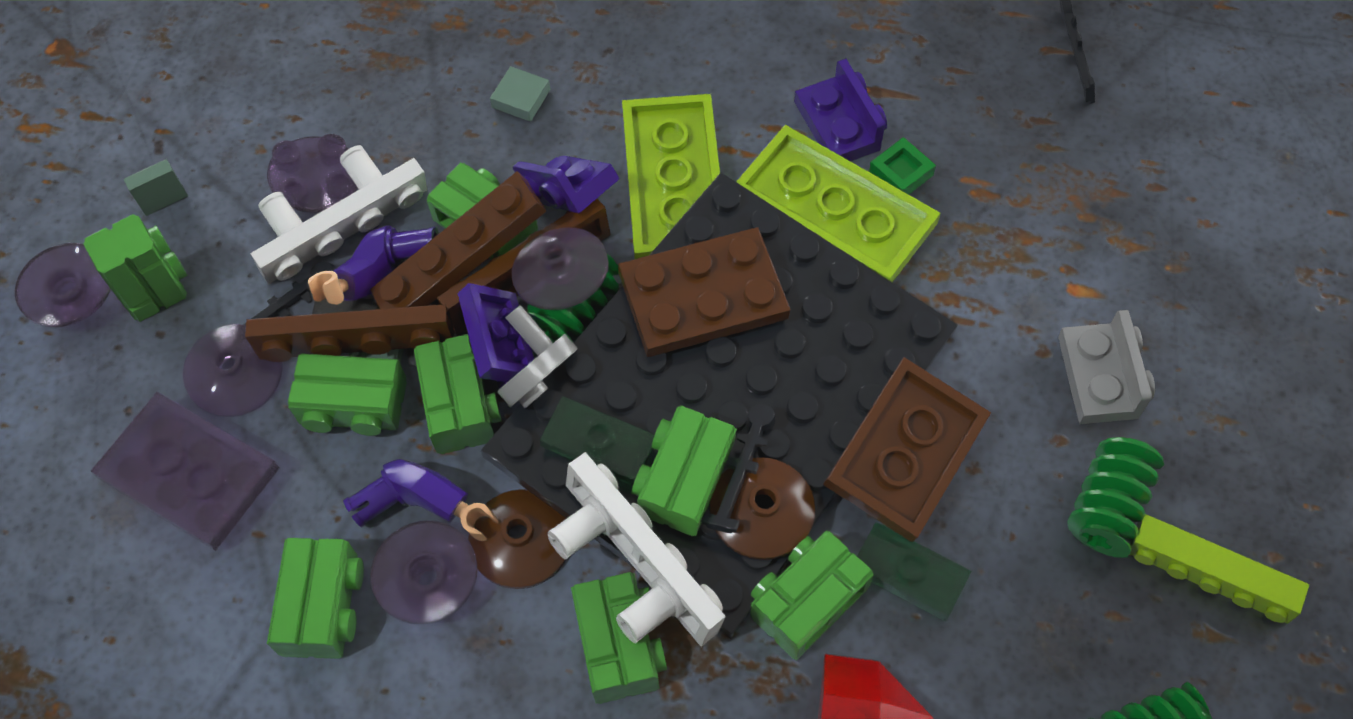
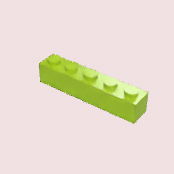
[1129,514,1310,624]

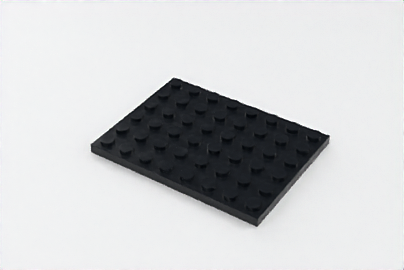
[481,173,958,639]

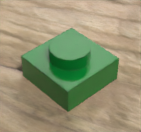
[869,137,936,195]

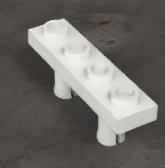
[250,145,427,284]
[548,452,726,647]

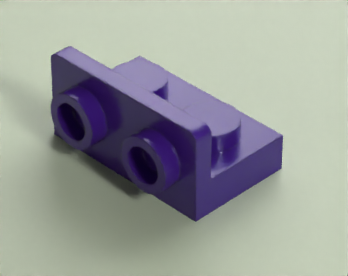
[794,58,887,161]
[512,156,620,213]
[458,283,534,389]

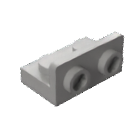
[1058,310,1155,424]

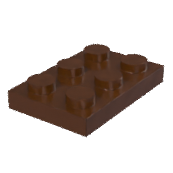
[618,227,791,358]
[823,357,991,542]

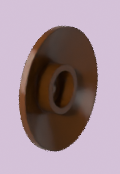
[710,458,815,560]
[468,489,566,589]

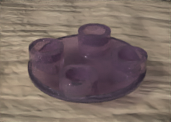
[267,134,358,213]

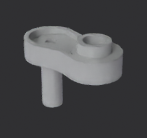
[497,305,578,408]

